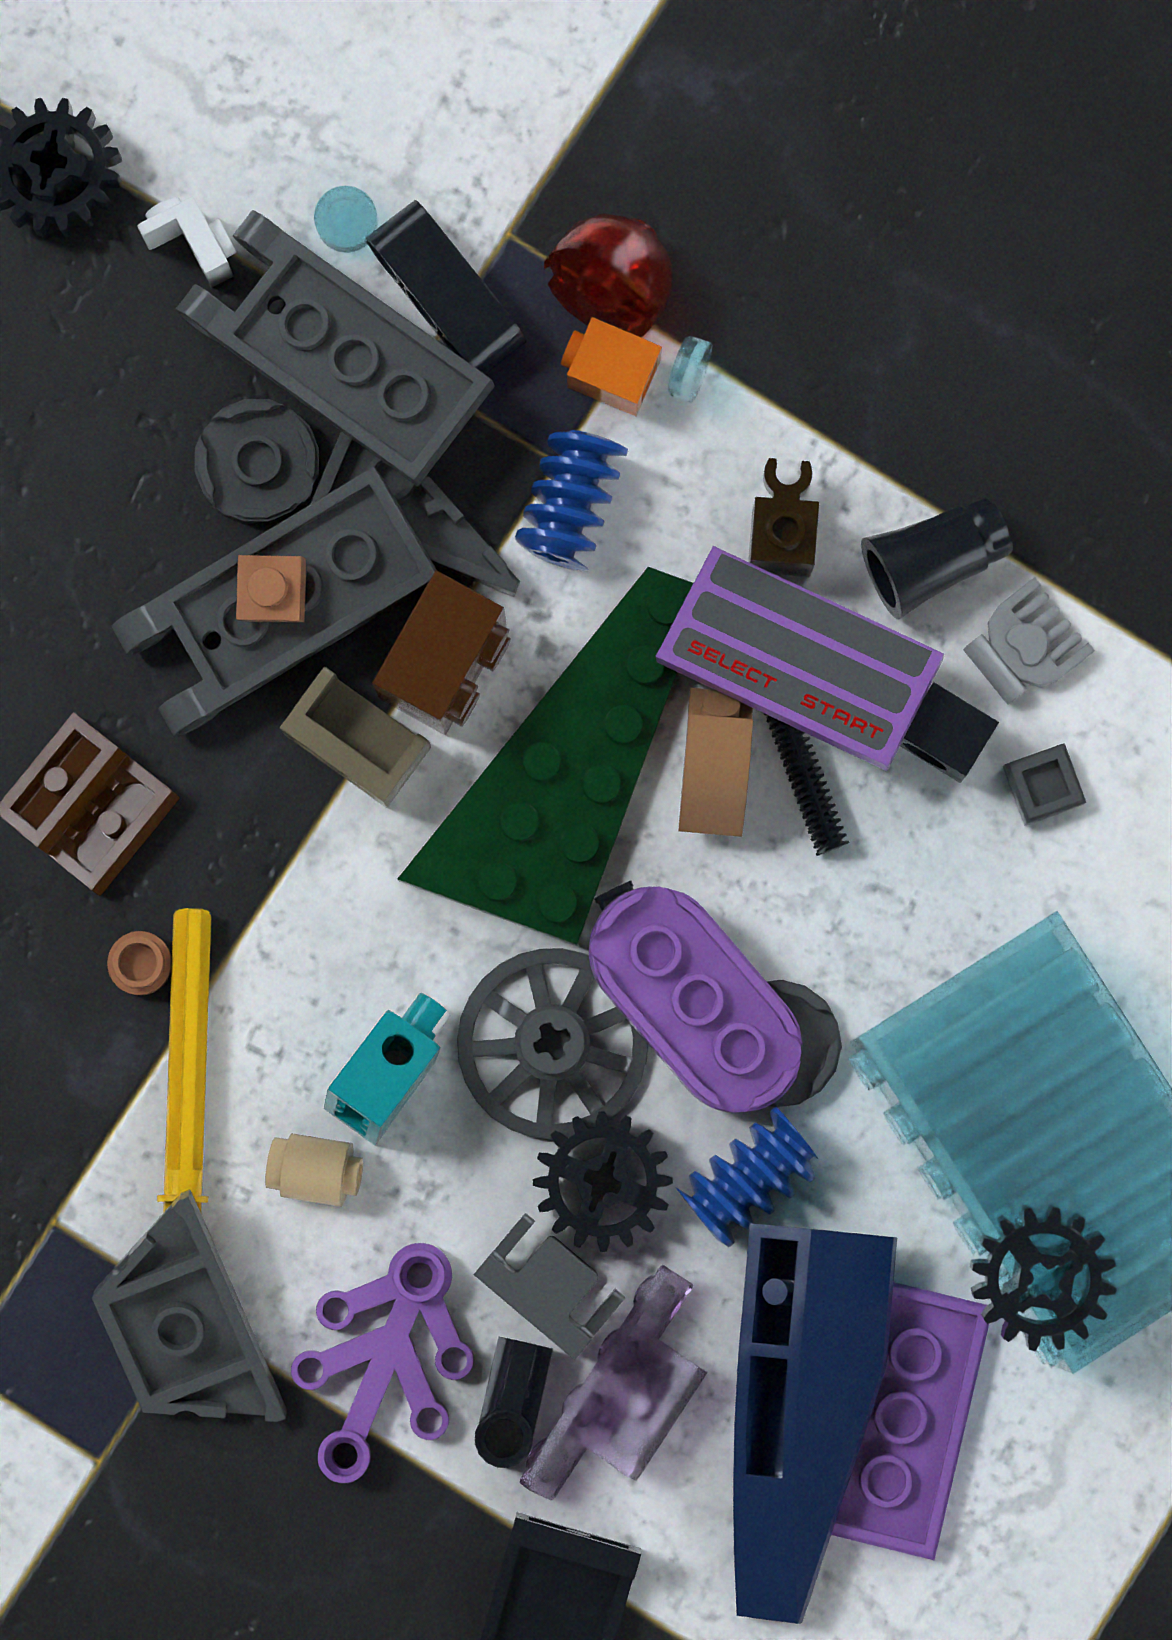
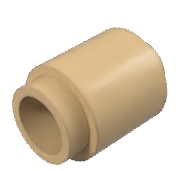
[265,1133,363,1207]

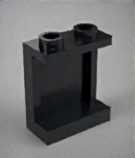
[480,1512,641,1640]

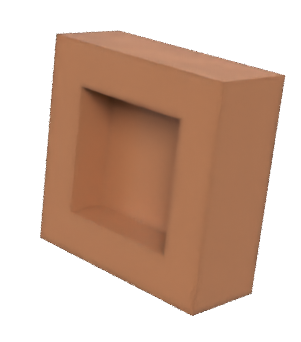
[236,555,306,623]

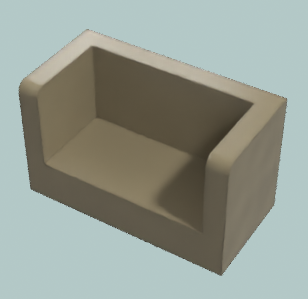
[280,667,431,808]

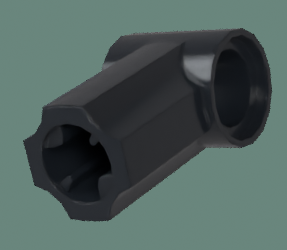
[475,1336,553,1468]

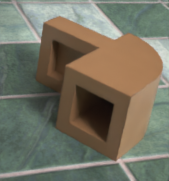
[678,688,753,837]

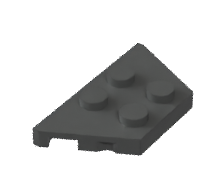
[92,1190,287,1422]

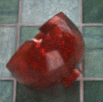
[544,213,673,337]

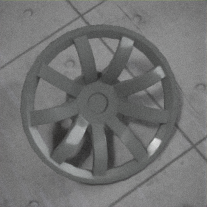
[457,948,648,1140]

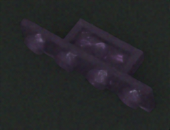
[520,1265,708,1500]

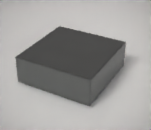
[1003,743,1087,826]

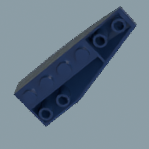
[733,1223,897,1624]

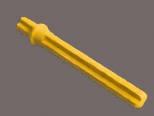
[157,908,211,1213]

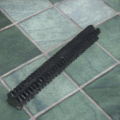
[763,713,850,856]

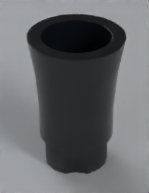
[861,498,1013,620]

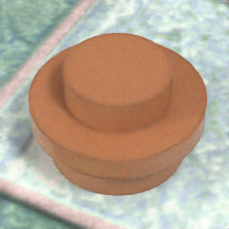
[107,931,172,995]

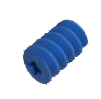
[515,430,628,571]
[675,1107,818,1247]

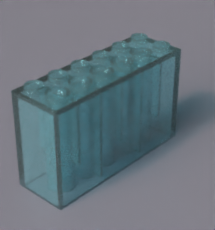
[848,911,1172,1374]

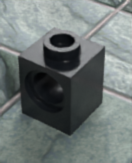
[900,682,999,783]

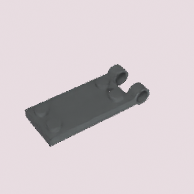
[175,210,495,487]
[111,467,436,737]

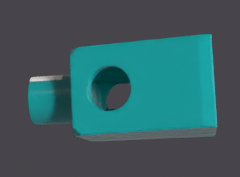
[324,993,451,1146]

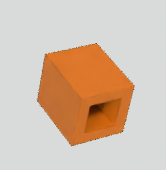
[560,317,662,417]

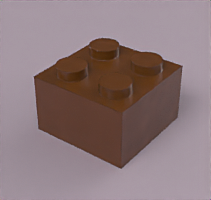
[372,570,511,736]

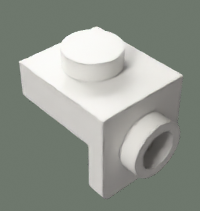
[137,196,236,288]

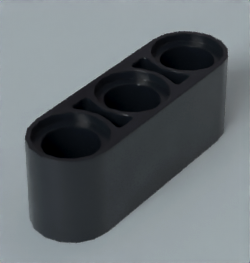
[365,200,527,374]

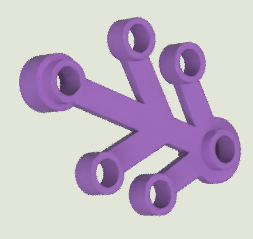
[291,1243,474,1483]

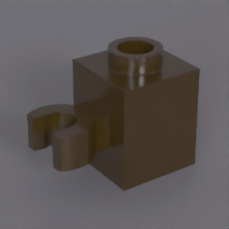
[748,458,819,577]

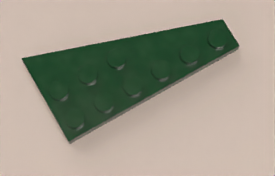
[397,567,693,946]

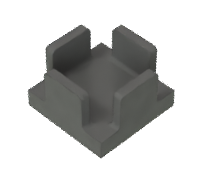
[473,1213,625,1360]

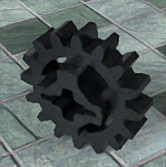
[0,98,122,237]
[533,1111,673,1252]
[970,1203,1117,1351]

